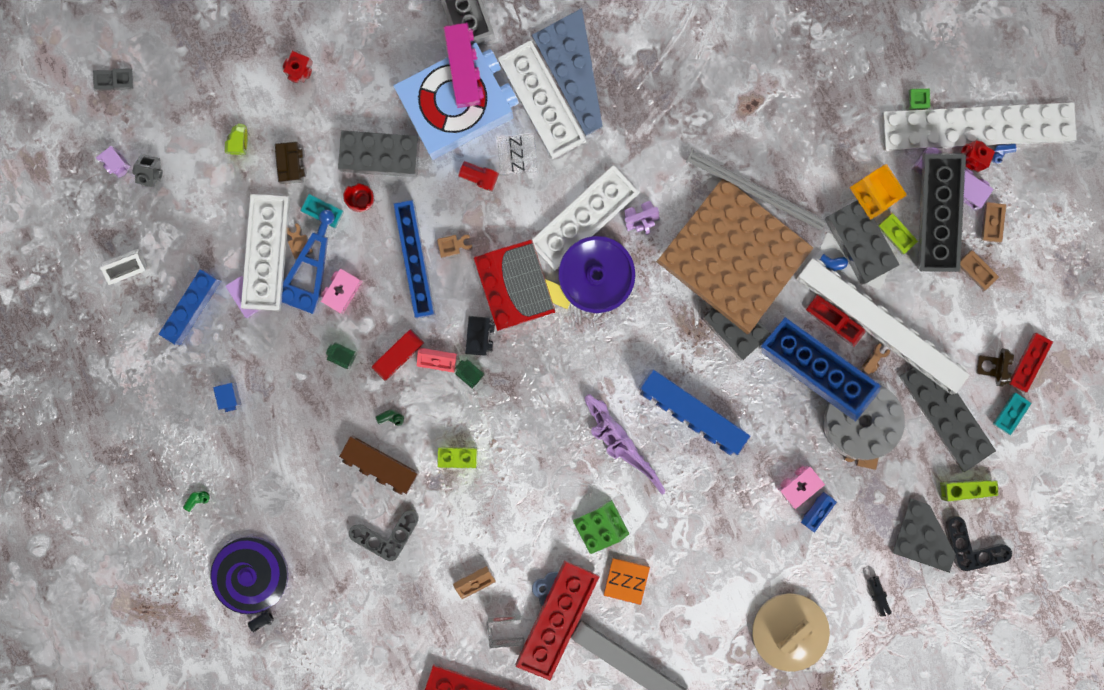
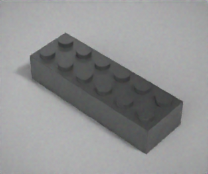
[917,153,966,272]

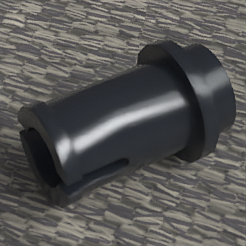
[248,611,274,633]

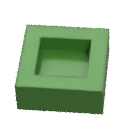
[909,89,930,109]

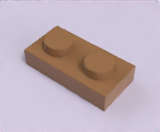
[981,202,1006,243]
[960,250,999,291]
[453,566,496,599]

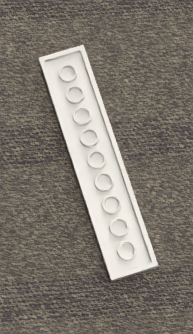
[882,103,1076,151]

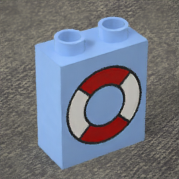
[393,43,519,160]

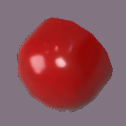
[343,183,375,213]

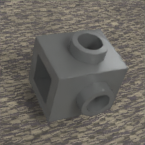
[132,154,163,187]

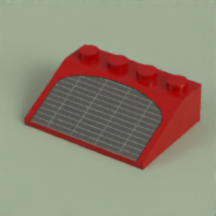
[474,239,556,331]

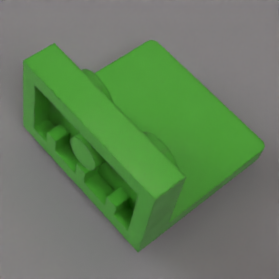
[573,500,630,554]

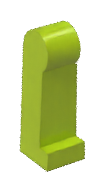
[940,480,999,501]

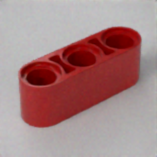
[371,329,424,381]

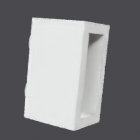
[100,249,147,285]

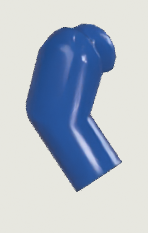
[992,144,1016,164]

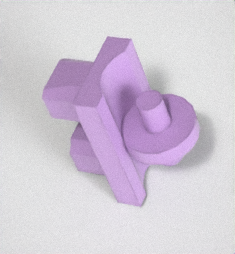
[624,201,660,235]

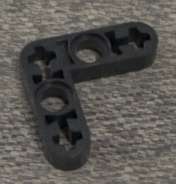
[946,516,1012,571]

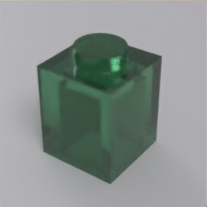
[326,342,358,369]
[455,359,485,389]

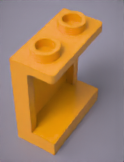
[849,164,907,220]

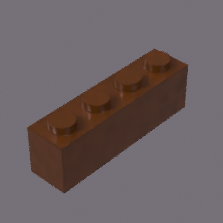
[339,436,420,495]

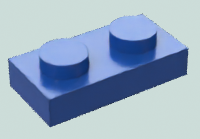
[800,492,837,533]

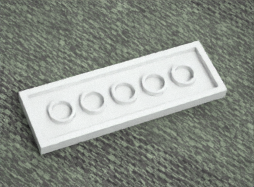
[498,40,586,160]
[532,165,639,271]
[241,194,290,311]

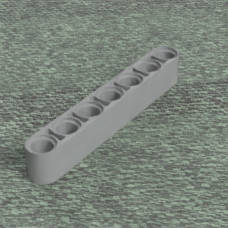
[571,621,687,690]

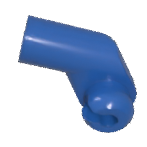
[819,254,848,271]

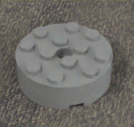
[823,386,905,461]

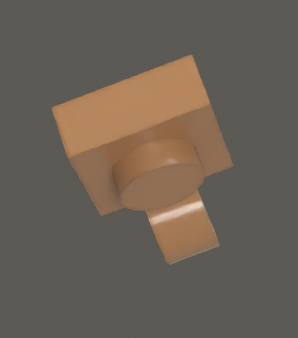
[859,343,890,375]

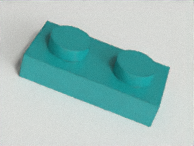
[300,194,344,229]
[993,392,1032,435]

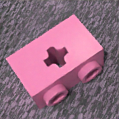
[321,268,363,314]
[778,466,825,509]

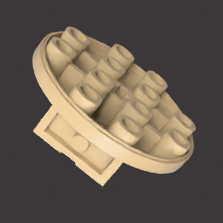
[752,593,830,672]

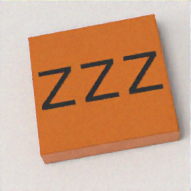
[603,557,650,605]

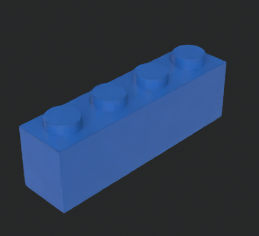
[158,269,221,345]

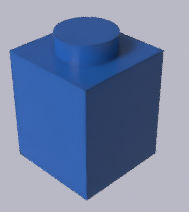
[213,383,241,412]

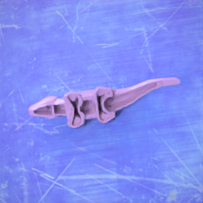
[585,394,665,495]

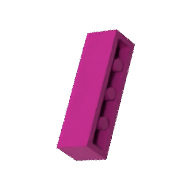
[444,23,484,108]

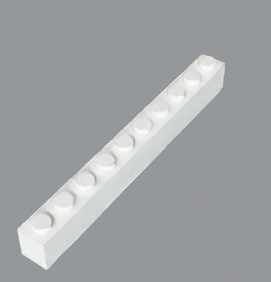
[796,258,970,395]

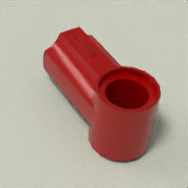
[458,161,499,192]

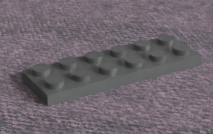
[899,367,996,472]

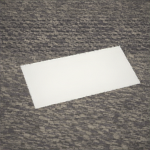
[815,232,887,290]

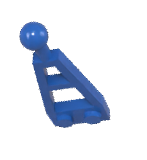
[282,210,335,314]

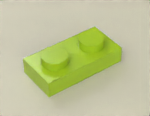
[878,213,918,255]

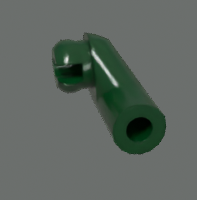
[375,409,404,426]

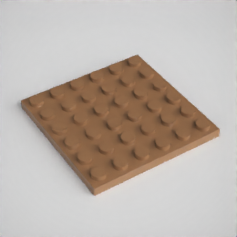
[656,179,813,335]

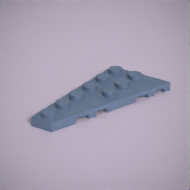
[532,8,603,136]

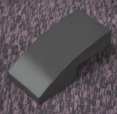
[93,69,133,91]

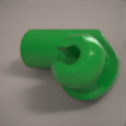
[183,491,210,512]

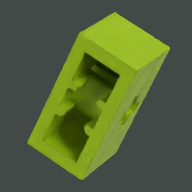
[437,447,478,468]

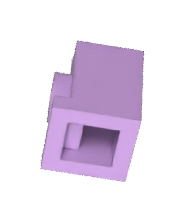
[96,146,131,178]

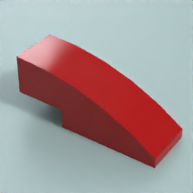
[806,295,866,347]

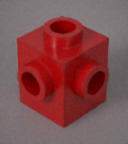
[283,50,313,83]
[961,140,995,172]

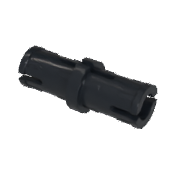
[867,576,892,617]

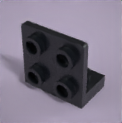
[465,316,495,356]

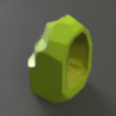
[225,124,248,155]

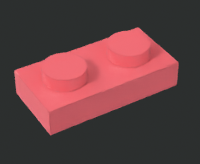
[417,348,457,373]

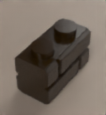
[275,142,306,184]

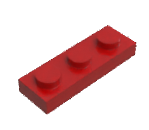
[1009,333,1053,393]

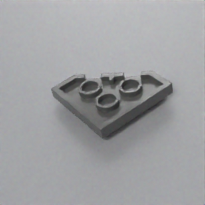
[892,498,956,573]

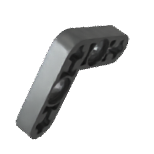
[349,510,419,561]

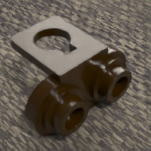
[976,348,1014,387]

